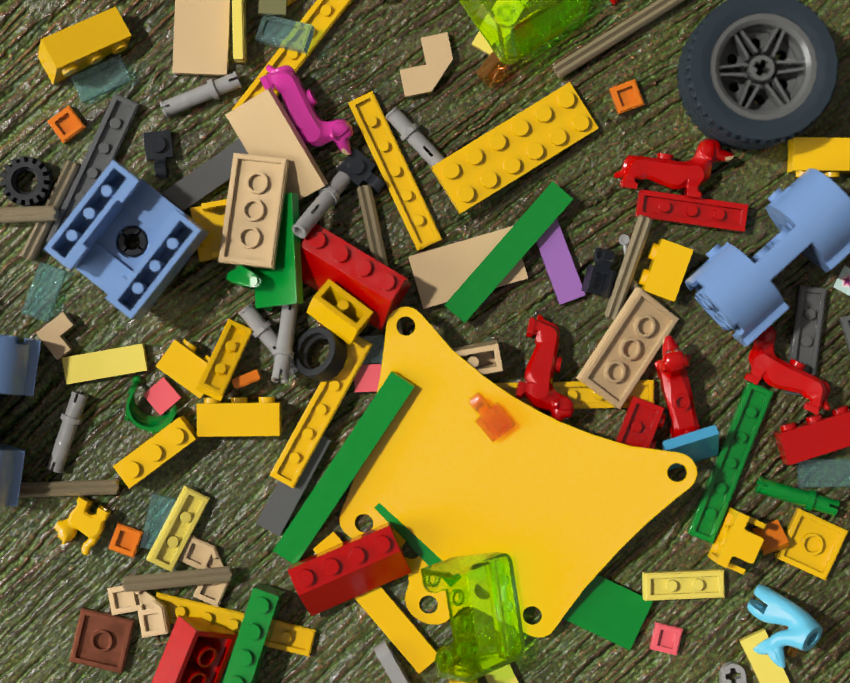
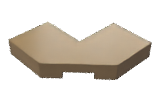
[400,32,453,98]
[179,535,229,607]
[107,585,171,638]

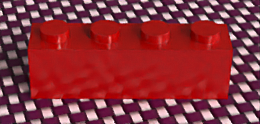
[300,224,411,331]
[287,522,412,616]
[151,615,238,683]

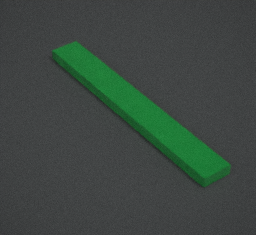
[273,370,415,564]

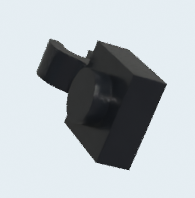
[143,130,175,179]
[338,148,385,193]
[581,247,616,298]

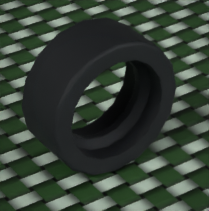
[294,326,347,382]

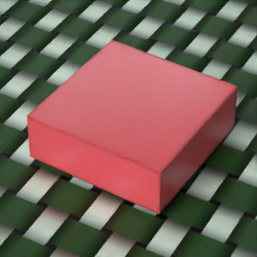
[354,364,381,392]
[143,377,182,416]
[649,621,683,655]

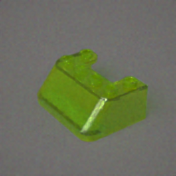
[459,0,589,64]
[421,552,525,683]

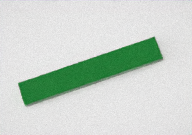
[444,181,573,323]
[687,382,774,544]

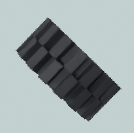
[0,156,54,206]

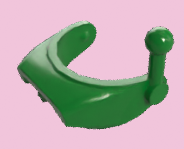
[226,265,274,311]
[125,376,179,434]

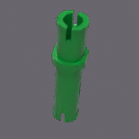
[755,476,840,517]

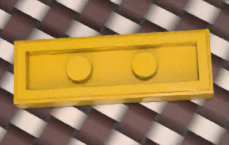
[195,318,253,401]

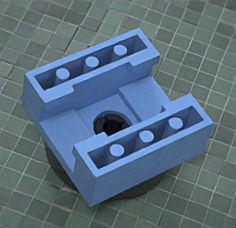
[44,160,210,320]

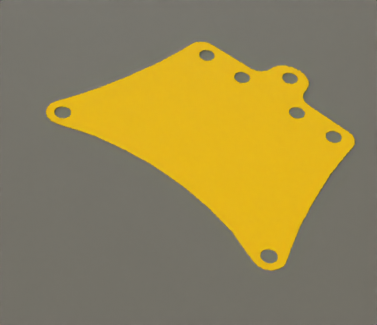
[339,307,697,638]

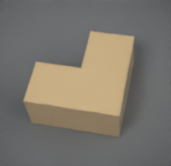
[36,312,77,360]

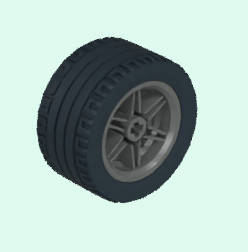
[677,0,839,151]

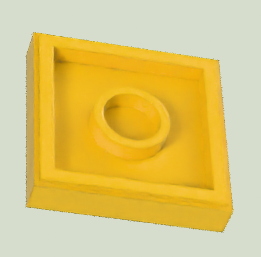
[774,508,848,581]

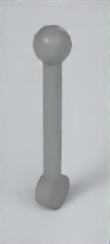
[619,234,639,291]

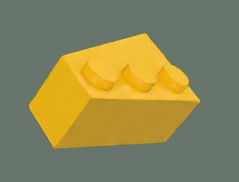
[38,6,132,85]

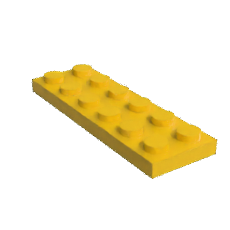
[431,82,598,214]

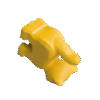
[54,496,111,555]

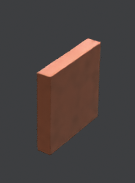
[69,607,136,674]

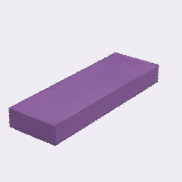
[536,218,586,305]

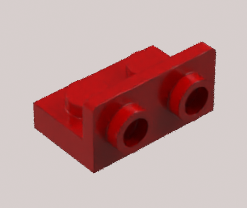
[615,396,666,449]

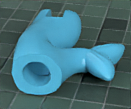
[747,584,823,668]

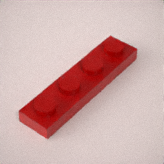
[635,189,748,232]

